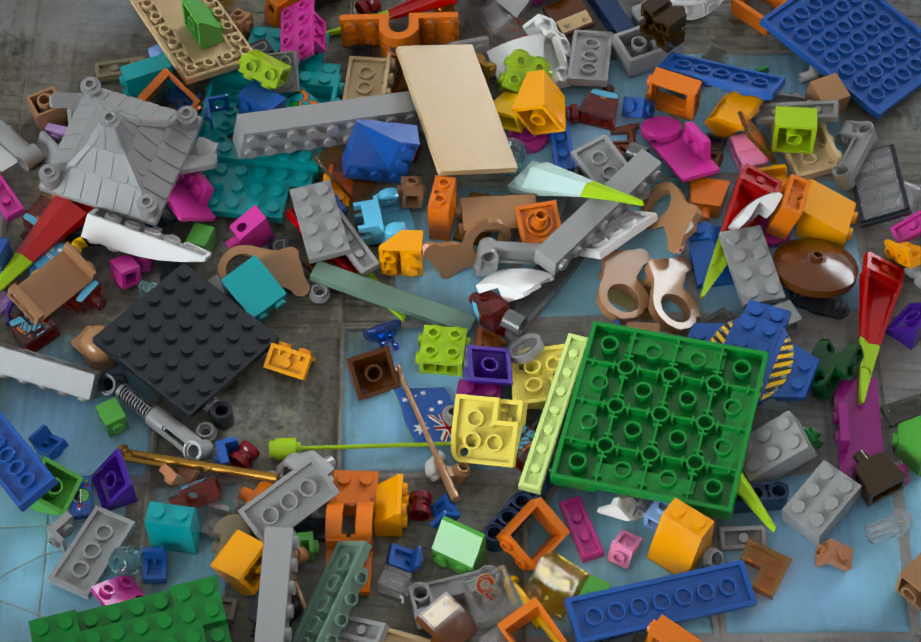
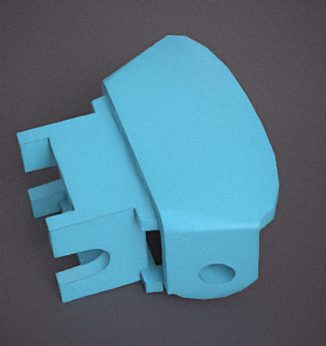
[353,187,415,246]

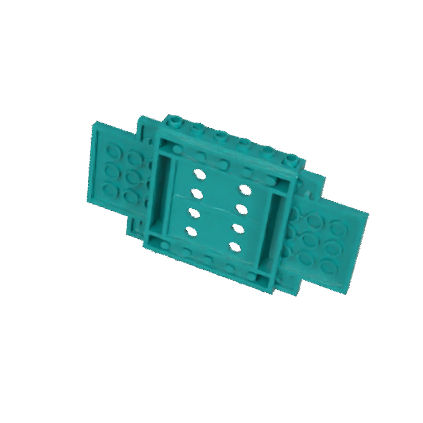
[195,26,345,223]

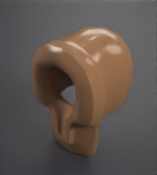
[71,325,118,372]

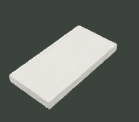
[579,209,659,259]

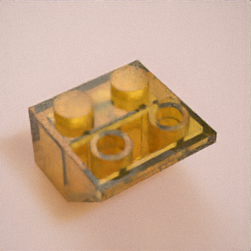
[524,551,590,620]

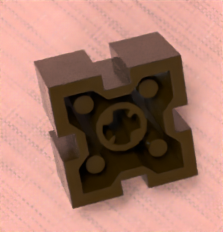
[640,0,687,53]

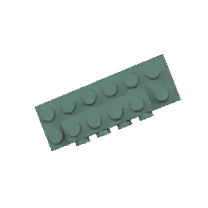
[291,541,372,642]

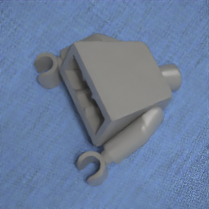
[267,450,336,518]

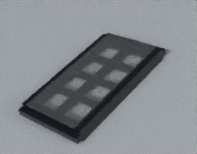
[853,144,912,228]

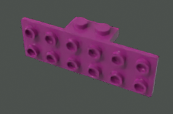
[832,377,884,479]

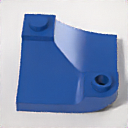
[687,221,734,289]

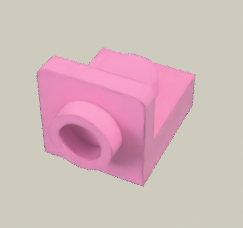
[607,529,643,569]

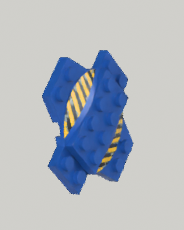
[688,299,819,407]

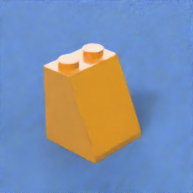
[511,70,566,135]
[795,179,858,248]
[647,497,715,574]

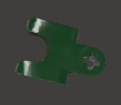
[811,338,864,400]

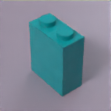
[118,53,176,101]
[221,255,287,322]
[144,501,202,555]

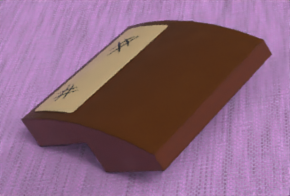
[542,0,596,37]
[415,592,478,642]

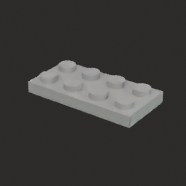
[567,29,613,87]
[571,133,650,212]
[290,180,351,264]
[719,225,785,309]
[238,455,340,543]
[48,505,137,600]

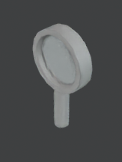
[505,330,544,365]

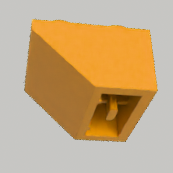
[704,91,763,138]
[379,230,425,277]
[374,474,409,537]
[210,530,264,596]

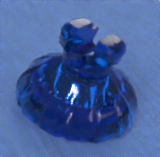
[363,319,401,351]

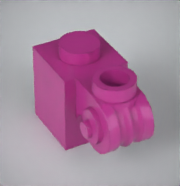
[109,254,153,290]

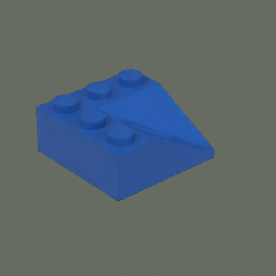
[341,119,420,183]

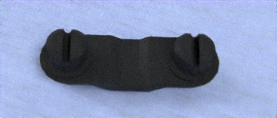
[789,291,850,320]

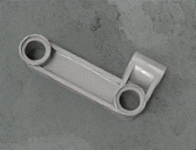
[832,120,878,191]
[474,237,541,277]
[410,565,499,630]

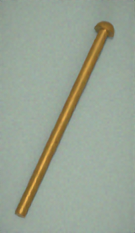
[117,444,280,482]

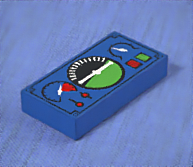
[70,475,94,520]

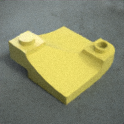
[511,344,569,413]
[451,394,528,468]

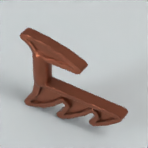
[610,123,639,156]

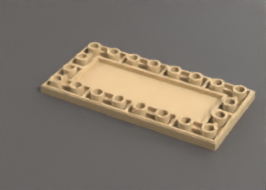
[129,0,253,85]
[396,44,518,176]

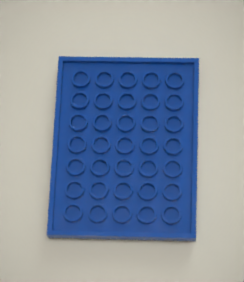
[760,0,921,120]

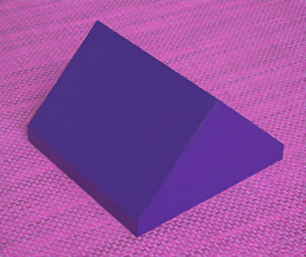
[885,303,921,350]
[462,345,513,386]
[92,449,138,511]

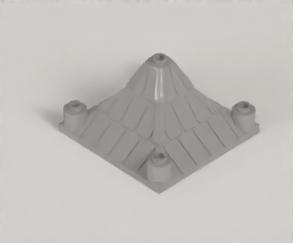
[39,77,203,226]

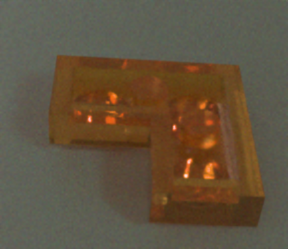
[739,539,792,600]

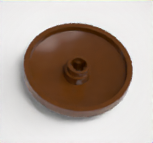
[773,238,859,298]

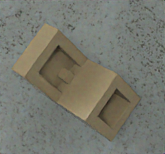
[208,514,251,560]

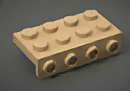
[342,52,396,100]
[768,100,843,179]

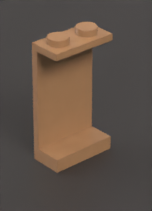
[456,194,536,237]
[7,241,97,326]

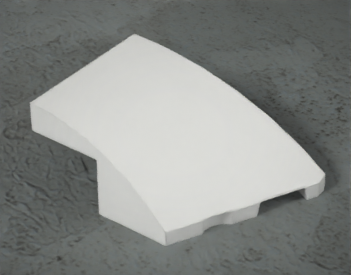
[487,33,547,80]
[728,192,783,230]
[476,268,554,303]

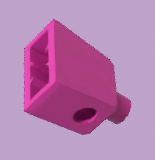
[224,205,275,250]

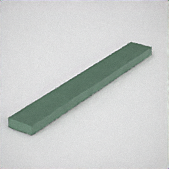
[310,261,476,336]

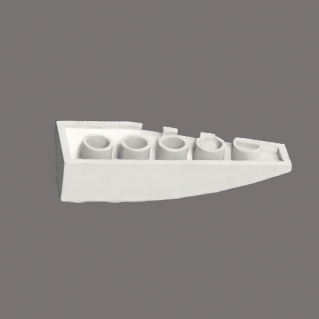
[81,208,211,262]

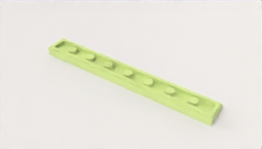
[518,333,588,495]

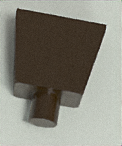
[852,449,907,507]

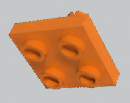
[514,200,561,244]

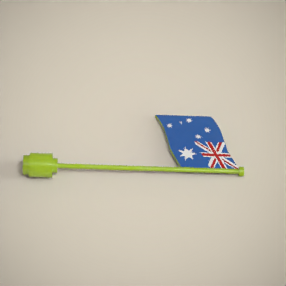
[269,387,453,460]

